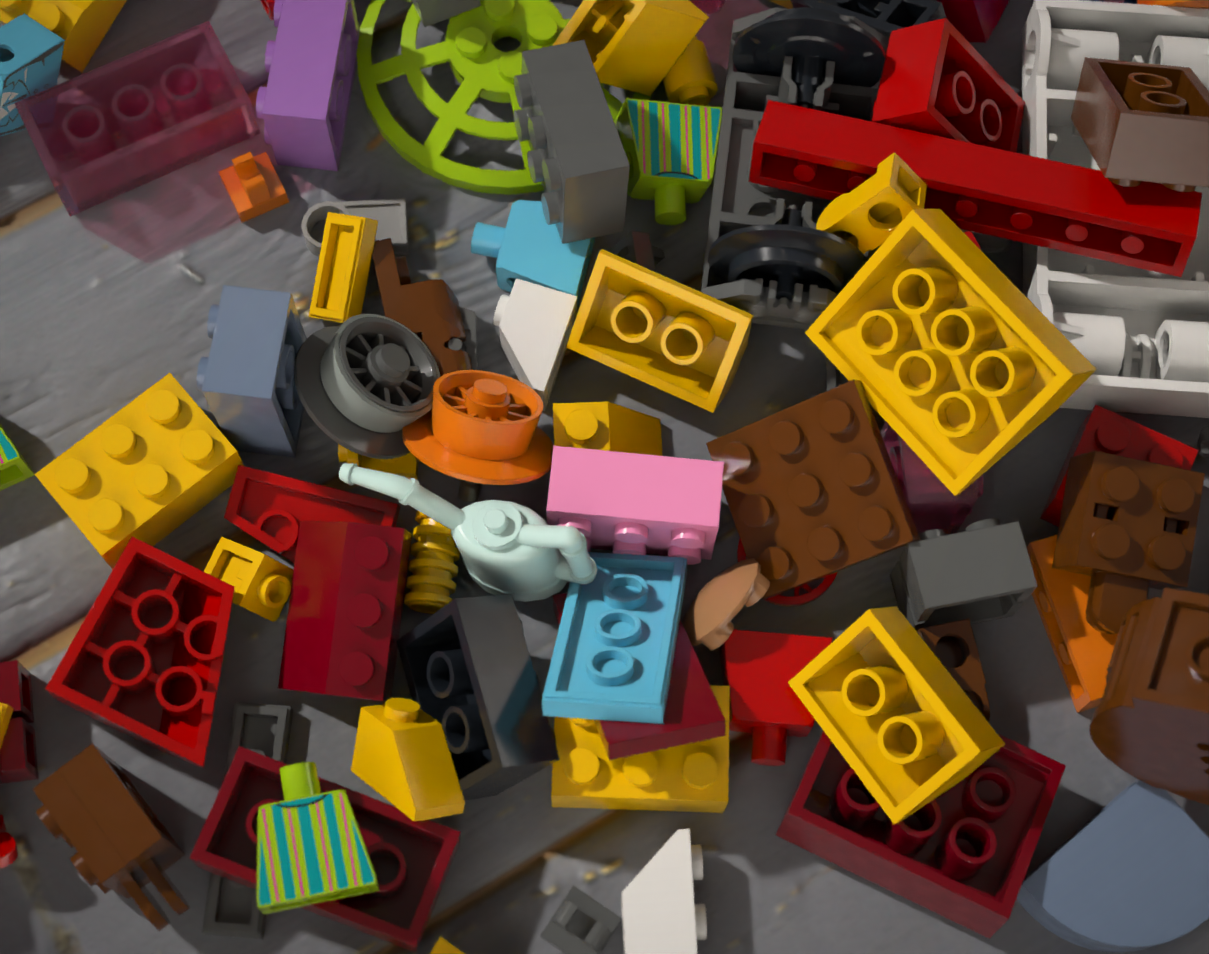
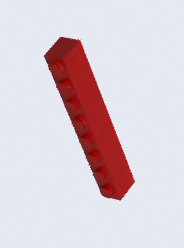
[749,100,1202,277]

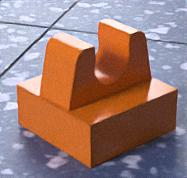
[218,151,289,223]

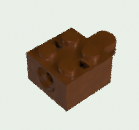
[1052,451,1205,634]
[32,743,190,931]

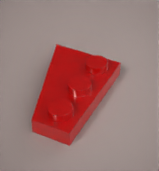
[224,465,401,563]

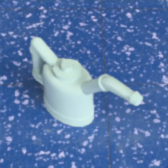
[339,463,597,602]

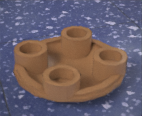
[682,558,770,650]

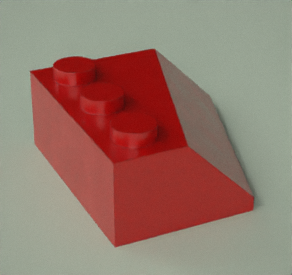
[45,536,235,768]

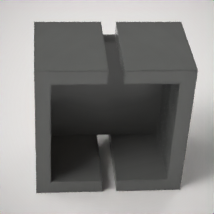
[890,518,1038,631]

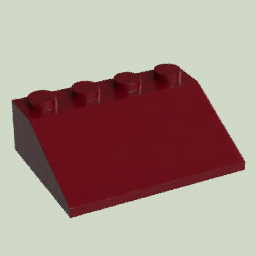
[775,730,1066,939]

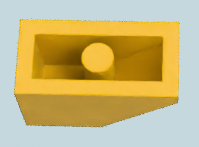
[553,401,663,456]
[351,698,465,822]

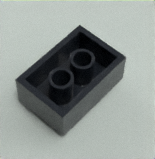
[396,594,560,801]

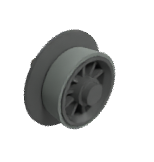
[294,314,440,459]

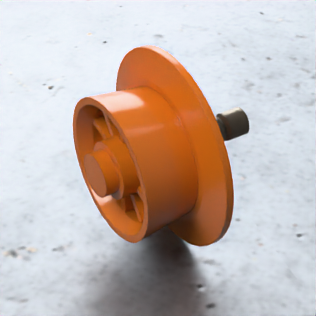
[402,370,554,502]

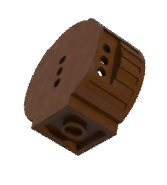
[1089,587,1209,805]

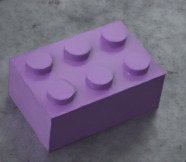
[256,0,359,171]

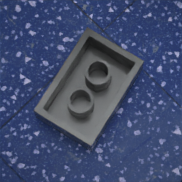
[514,40,630,244]

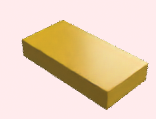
[308,212,378,323]

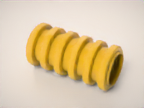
[404,511,460,614]

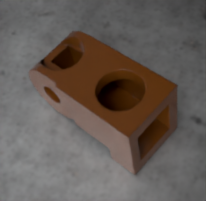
[916,618,990,723]

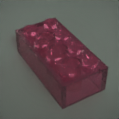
[14,21,261,217]

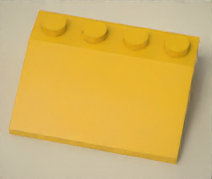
[805,209,1097,496]

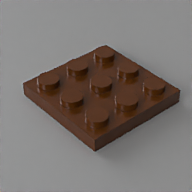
[706,379,921,599]

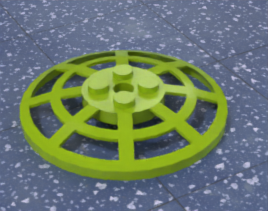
[356,0,653,195]

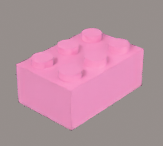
[546,446,724,565]

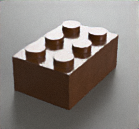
[1071,57,1209,192]

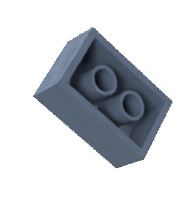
[197,285,307,458]

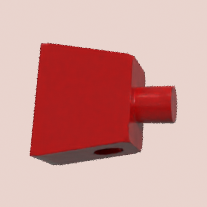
[719,629,832,766]

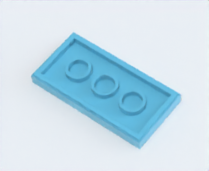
[542,552,687,724]

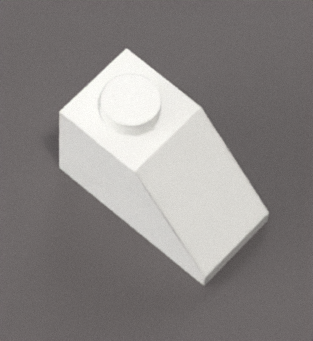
[493,278,577,411]

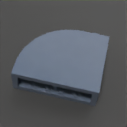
[1016,779,1209,953]

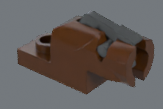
[372,238,478,377]

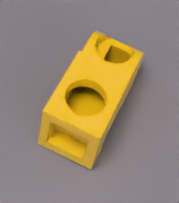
[816,152,927,254]

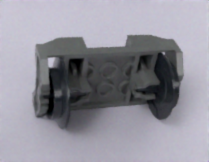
[700,7,889,330]

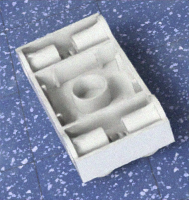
[1022,0,1209,418]

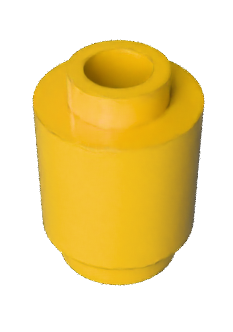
[662,36,718,106]

